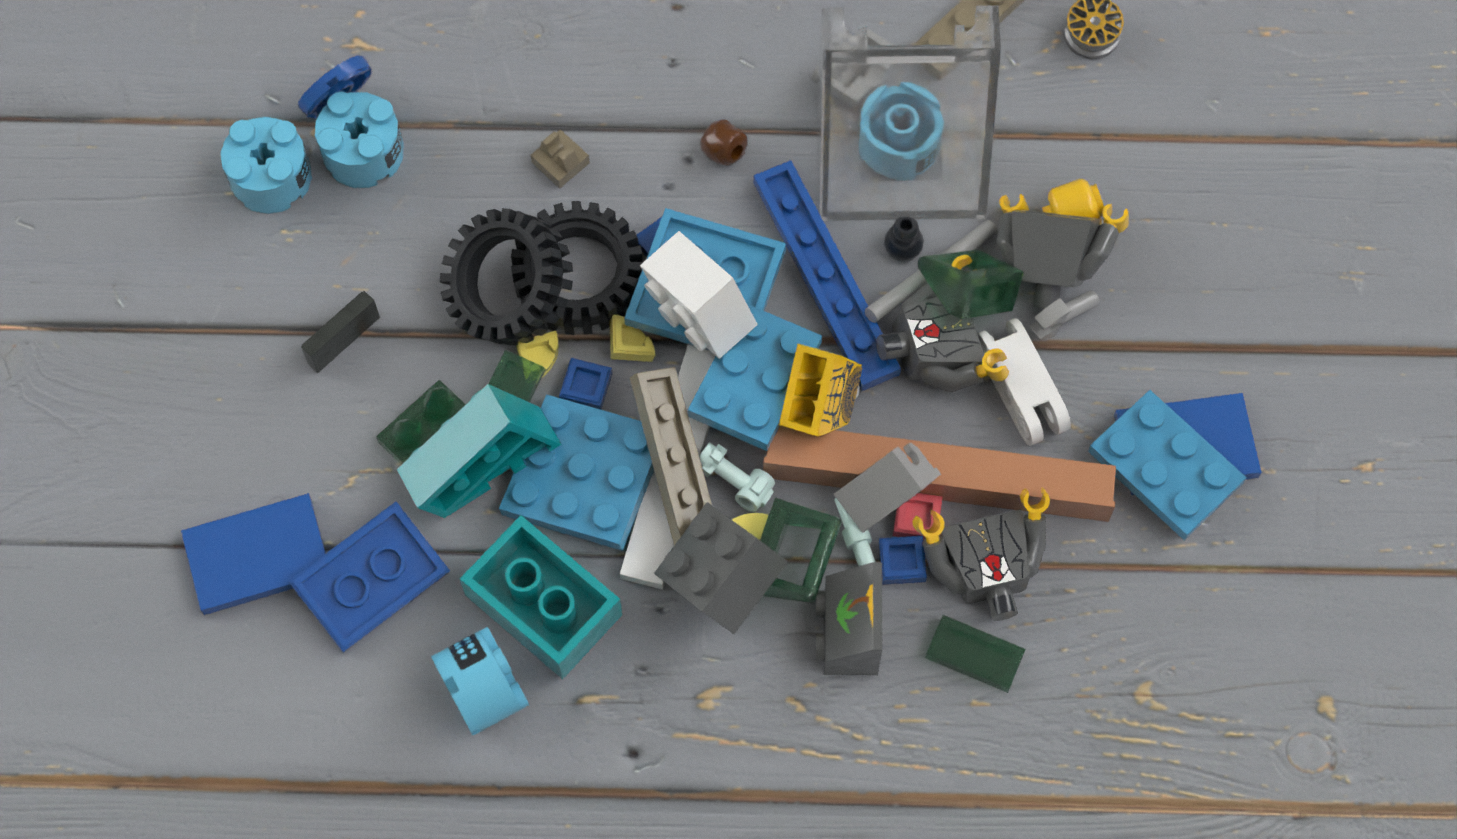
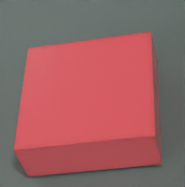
[893,493,943,540]

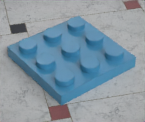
[624,208,786,350]
[499,394,654,551]

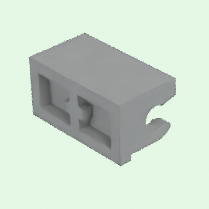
[833,443,941,533]

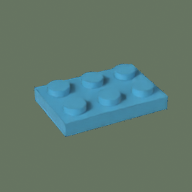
[688,304,822,451]
[1088,390,1247,541]

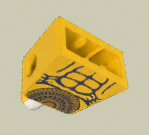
[779,344,862,436]

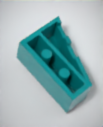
[397,384,562,518]

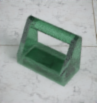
[917,249,1024,319]
[760,498,842,603]

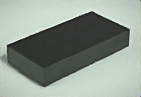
[301,291,380,373]

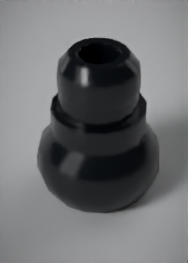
[884,215,924,262]

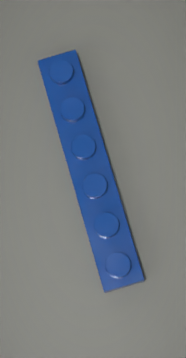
[753,160,901,391]

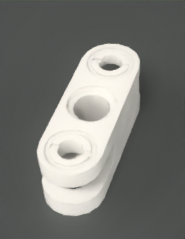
[977,318,1071,446]

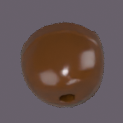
[700,119,748,166]

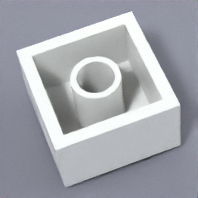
[640,231,758,359]

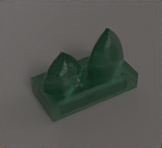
[376,380,466,465]

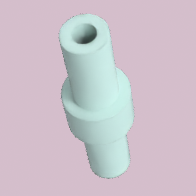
[834,498,875,566]

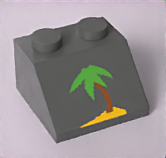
[816,562,882,675]

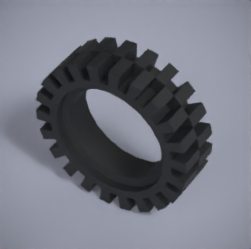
[511,201,643,335]
[440,208,573,345]

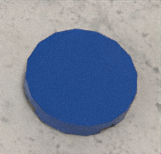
[298,55,372,119]

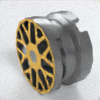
[1064,0,1124,60]

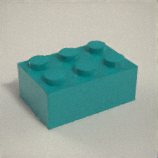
[460,515,623,680]

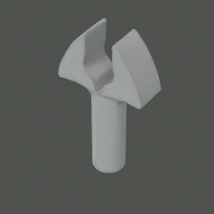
[1029,290,1099,340]

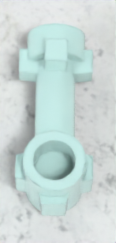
[699,442,775,512]

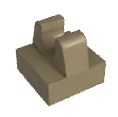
[531,129,590,189]

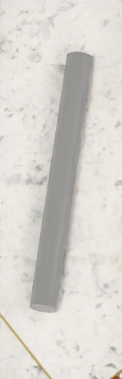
[865,220,997,323]

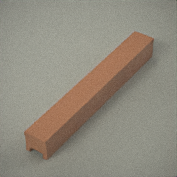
[763,425,1116,522]

